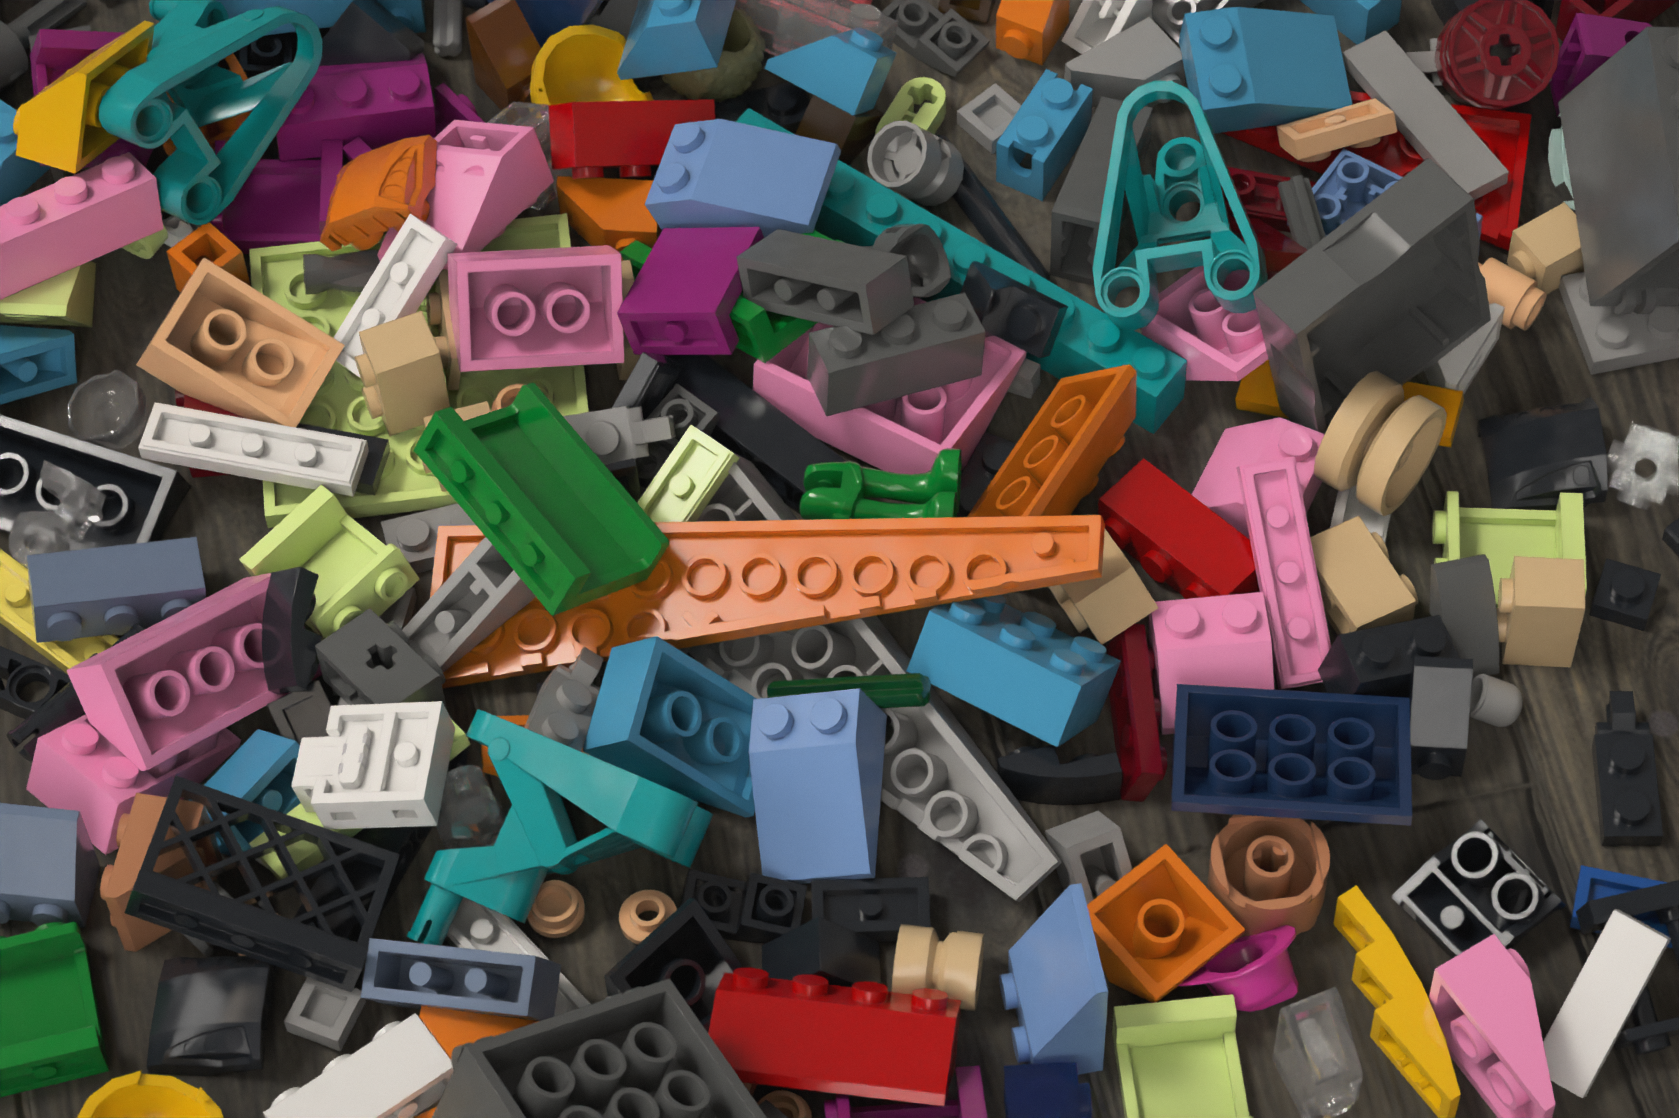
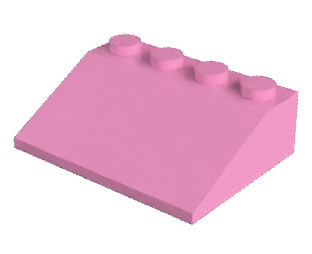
[753,298,1027,474]

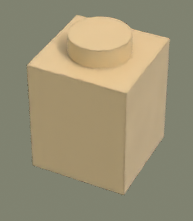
[1507,202,1584,294]

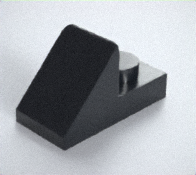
[960,261,1068,358]

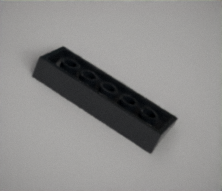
[0,415,192,552]

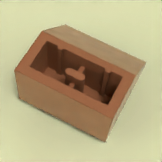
[100,793,223,952]

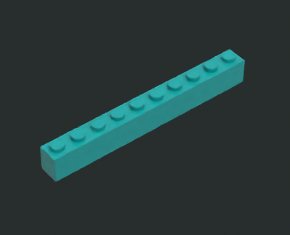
[736,108,1187,434]

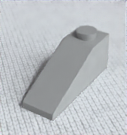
[402,537,536,672]

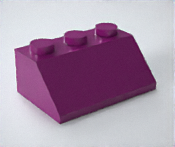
[267,52,436,162]

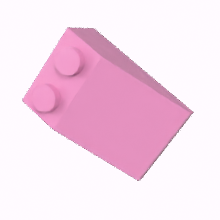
[1141,266,1268,381]
[1429,934,1556,1118]

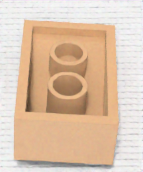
[136,258,345,427]

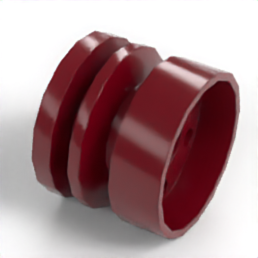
[1434,0,1560,110]

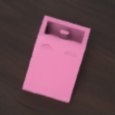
[377,120,554,270]
[26,714,241,855]

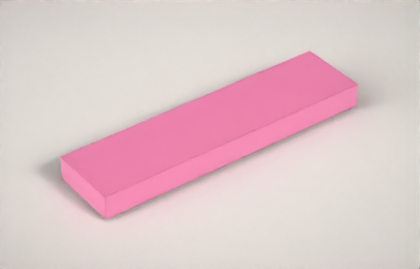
[1237,456,1331,690]

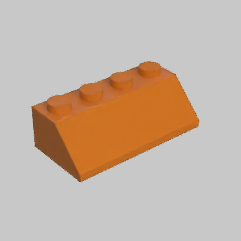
[967,364,1137,517]

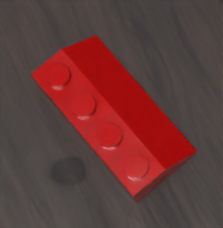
[708,967,962,1106]

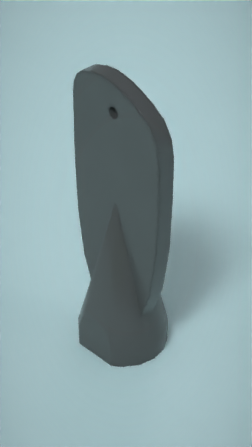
[303,249,380,295]

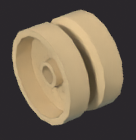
[1313,371,1447,516]

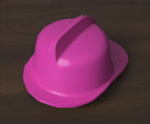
[1178,925,1298,1012]

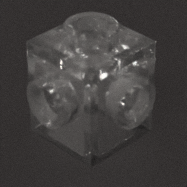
[1607,421,1679,510]

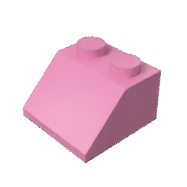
[1192,417,1325,539]
[1147,592,1274,735]

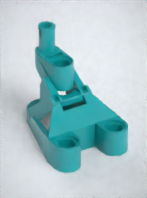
[99,0,322,225]
[1093,81,1268,330]
[406,709,714,946]

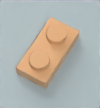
[1277,98,1397,162]

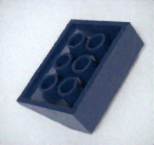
[1171,684,1412,826]

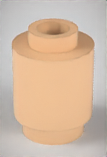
[1478,257,1547,331]

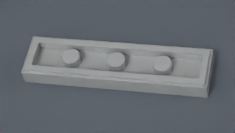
[1342,30,1509,200]

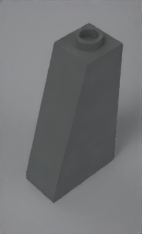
[1050,96,1153,286]

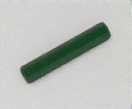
[767,673,931,708]

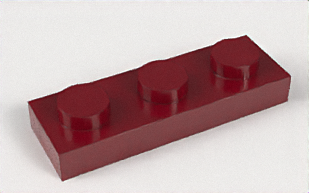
[1106,624,1167,802]

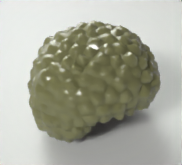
[662,6,765,102]

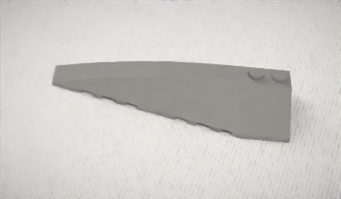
[678,455,1062,902]

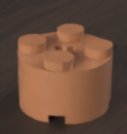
[1207,815,1330,937]

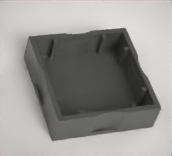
[1253,158,1491,434]

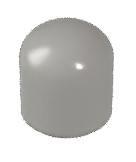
[1470,674,1523,727]

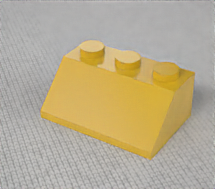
[13,21,155,174]

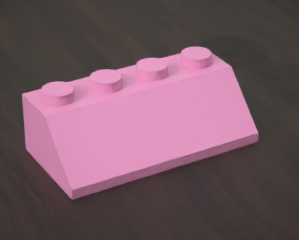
[0,152,163,300]
[66,573,322,771]

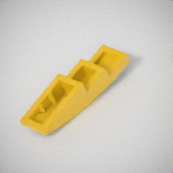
[1333,885,1461,1118]

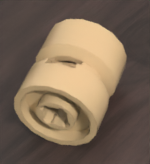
[892,924,984,1011]

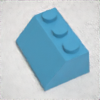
[617,0,736,80]

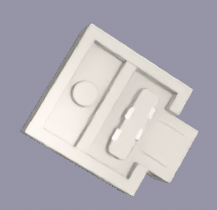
[291,701,455,829]

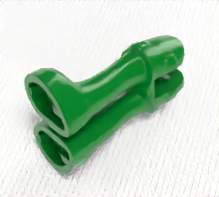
[800,448,962,520]

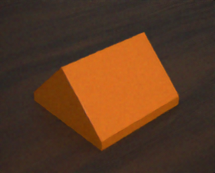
[1087,844,1245,1003]

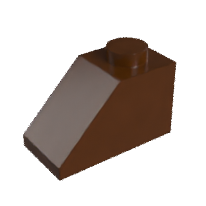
[466,0,541,122]

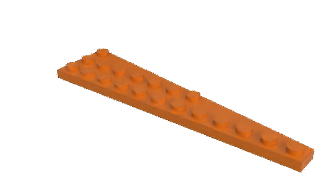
[430,515,1105,688]

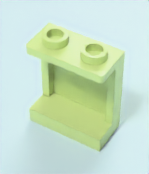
[239,484,420,641]
[1432,491,1587,608]
[1112,994,1254,1118]

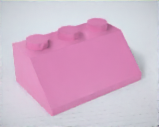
[447,245,624,372]

